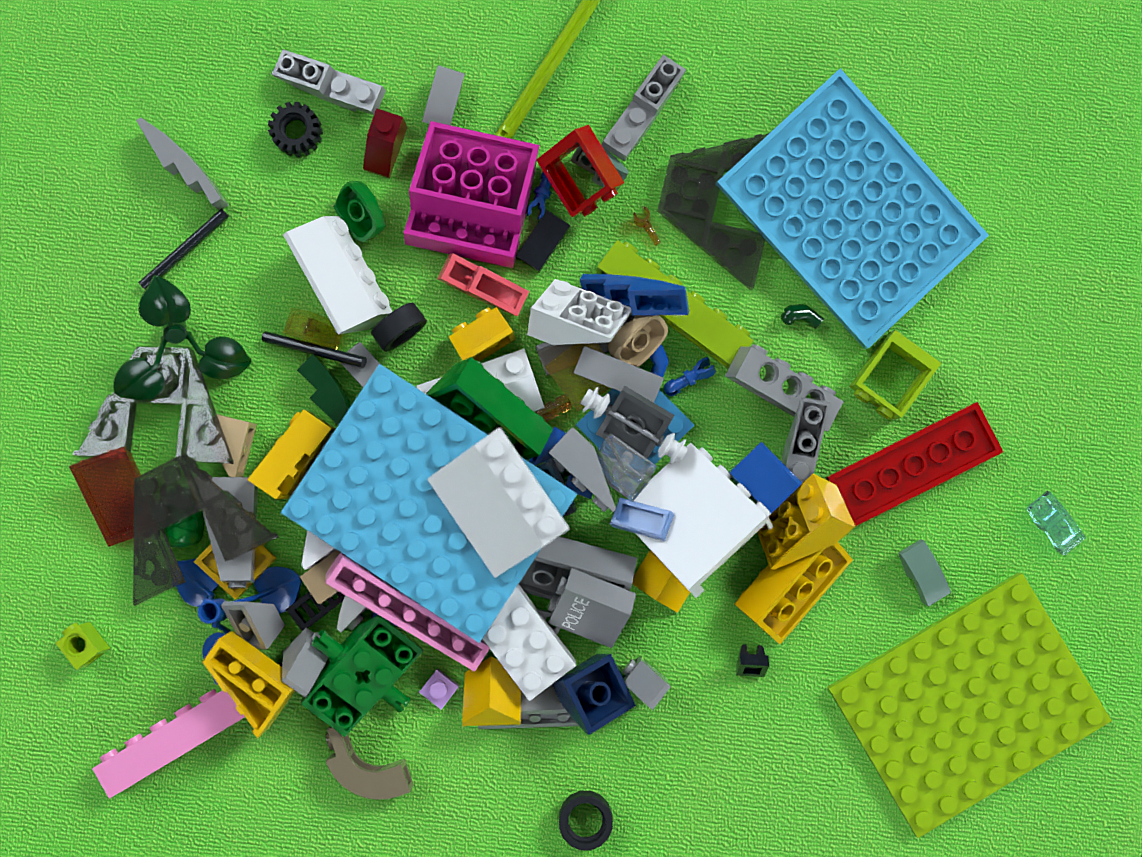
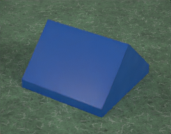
[729,442,802,513]

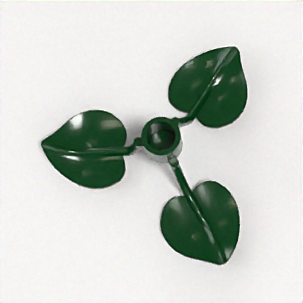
[113,275,252,400]

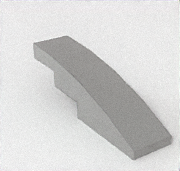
[136,118,229,210]

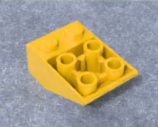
[757,474,855,570]

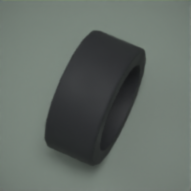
[371,302,427,352]
[559,791,613,850]

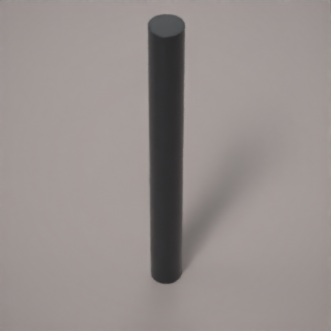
[138,208,230,290]
[262,331,367,368]

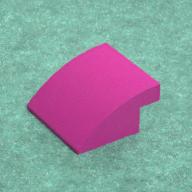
[404,121,540,268]

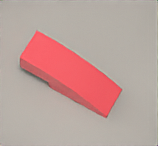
[437,253,529,316]

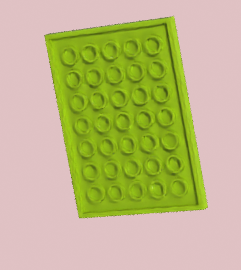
[827,572,1112,838]

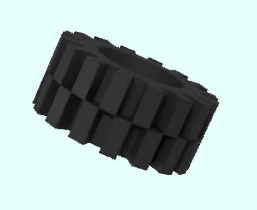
[268,102,323,157]

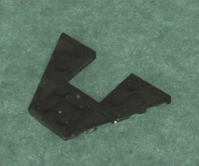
[657,133,769,290]
[73,347,234,464]
[133,454,278,606]

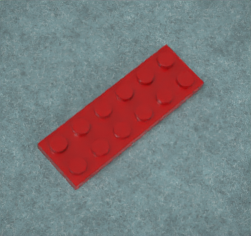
[825,402,1003,526]

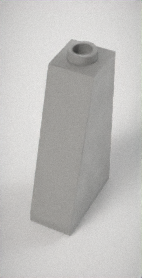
[195,477,258,589]

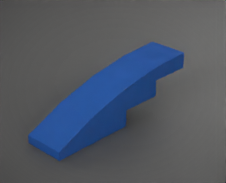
[580,274,689,315]

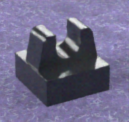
[736,644,769,677]

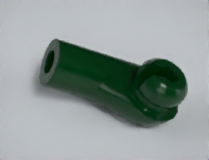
[781,304,824,329]

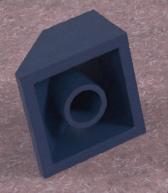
[552,654,636,735]

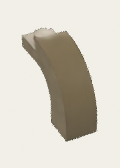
[326,727,414,800]

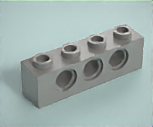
[725,344,844,431]

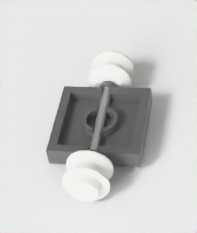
[580,386,688,465]

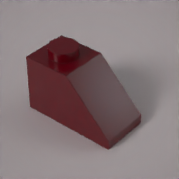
[363,108,408,179]

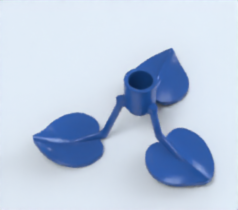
[172,559,302,685]

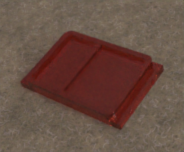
[69,446,162,547]

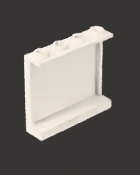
[629,443,773,598]

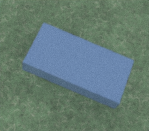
[610,498,674,541]

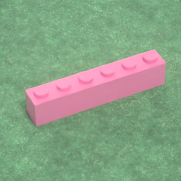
[325,552,490,672]
[92,689,245,799]

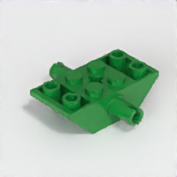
[300,615,424,737]

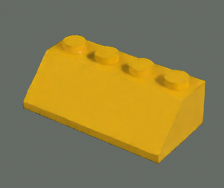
[735,542,853,644]

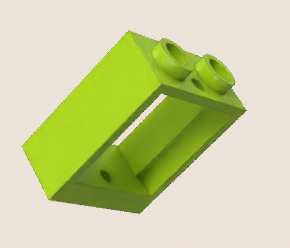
[849,330,941,420]

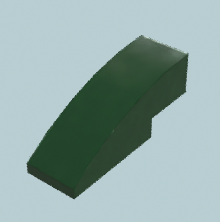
[297,354,351,425]

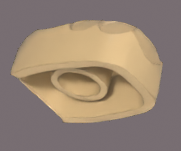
[608,315,668,367]

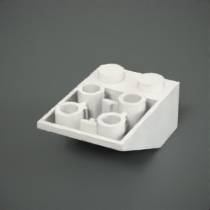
[527,279,632,345]

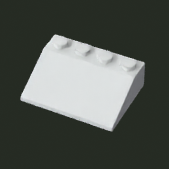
[427,428,569,578]

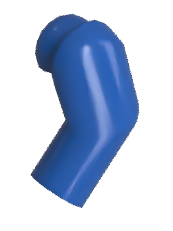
[650,345,669,378]

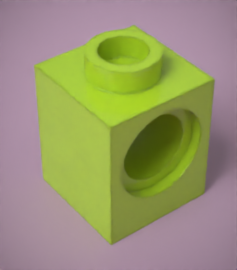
[56,622,110,670]

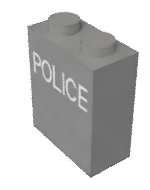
[547,568,636,648]

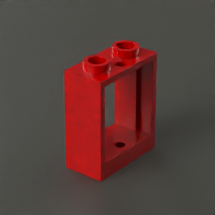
[536,124,624,217]

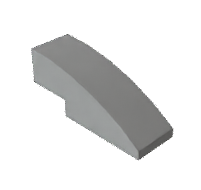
[574,346,664,403]

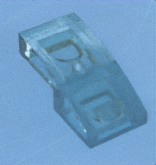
[1026,491,1086,556]

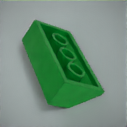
[426,357,553,460]

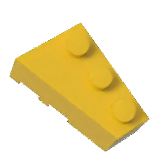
[247,409,336,499]
[203,631,295,739]

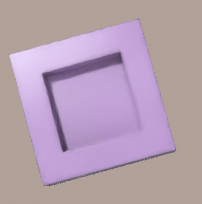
[419,668,460,709]

